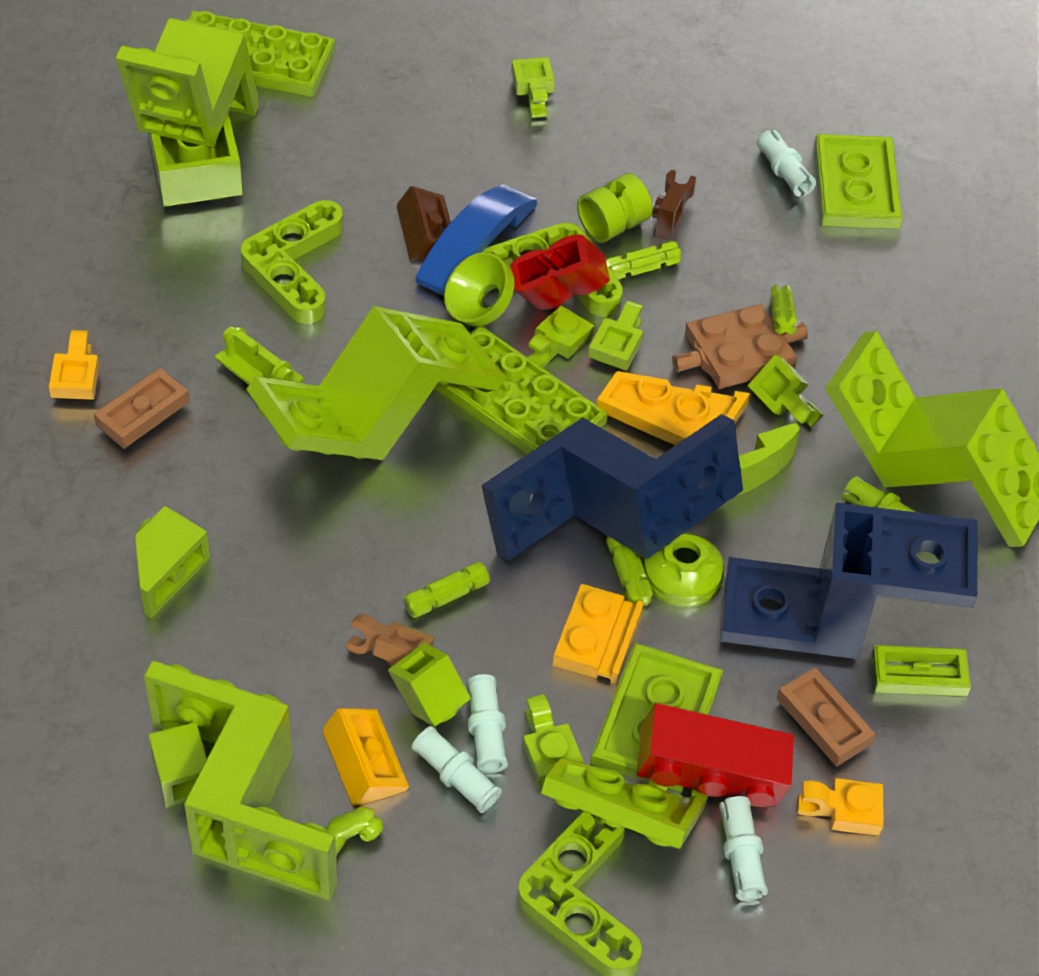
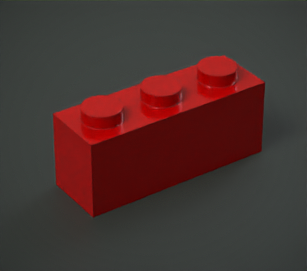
[637,703,794,807]

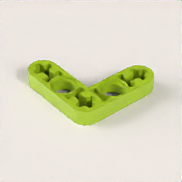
[241,200,343,324]
[483,222,623,317]
[517,811,642,976]

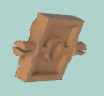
[672,303,808,389]

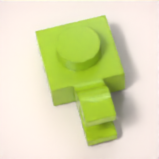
[511,57,555,118]
[588,300,644,371]
[528,305,594,368]
[748,354,823,428]
[522,694,585,786]

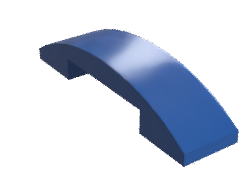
[415,185,537,296]

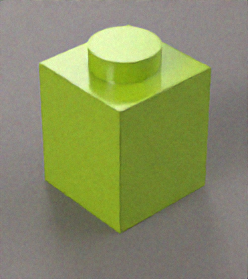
[388,642,471,727]
[148,722,207,808]

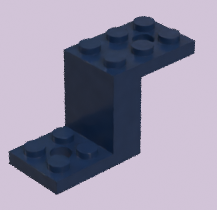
[481,414,743,561]
[721,502,978,659]

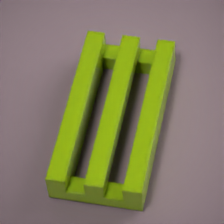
[872,645,971,697]

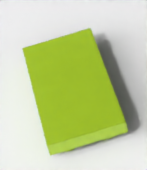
[188,11,336,97]
[435,326,608,454]

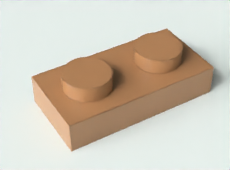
[94,368,190,449]
[777,667,876,767]

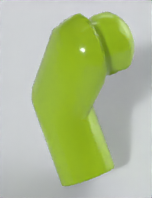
[325,807,383,856]

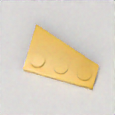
[596,371,750,446]

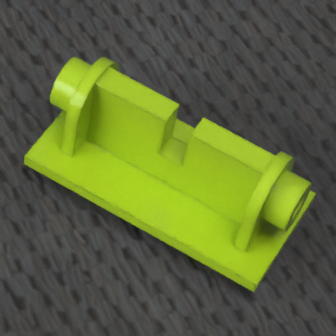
[214,326,304,385]

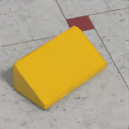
[323,708,409,806]

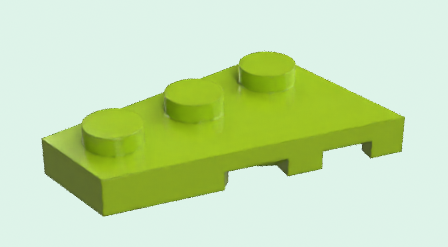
[541,758,708,849]

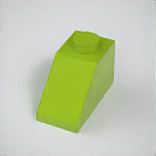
[135,506,211,619]

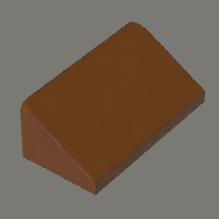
[397,186,451,261]

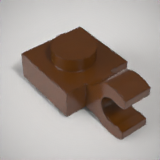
[652,170,696,240]

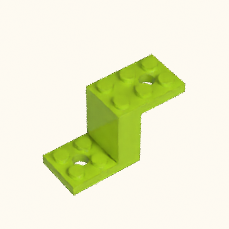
[115,18,260,148]
[246,306,506,460]
[825,331,1039,547]
[144,660,338,901]

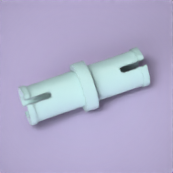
[757,130,816,197]
[466,674,508,774]
[412,726,502,813]
[719,796,768,901]

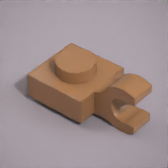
[345,614,435,666]

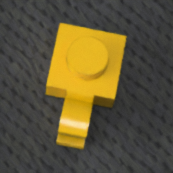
[49,330,100,400]
[797,778,884,836]

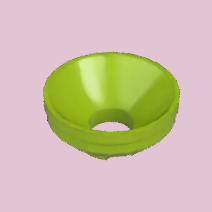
[444,252,515,327]
[643,533,724,607]

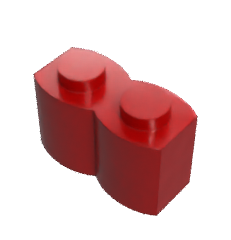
[510,234,610,310]

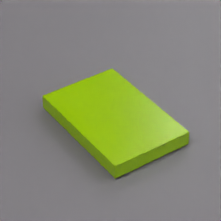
[814,134,903,229]
[590,642,723,793]

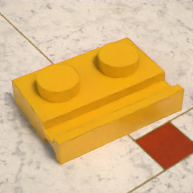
[552,584,644,685]

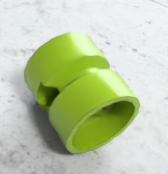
[577,173,653,243]

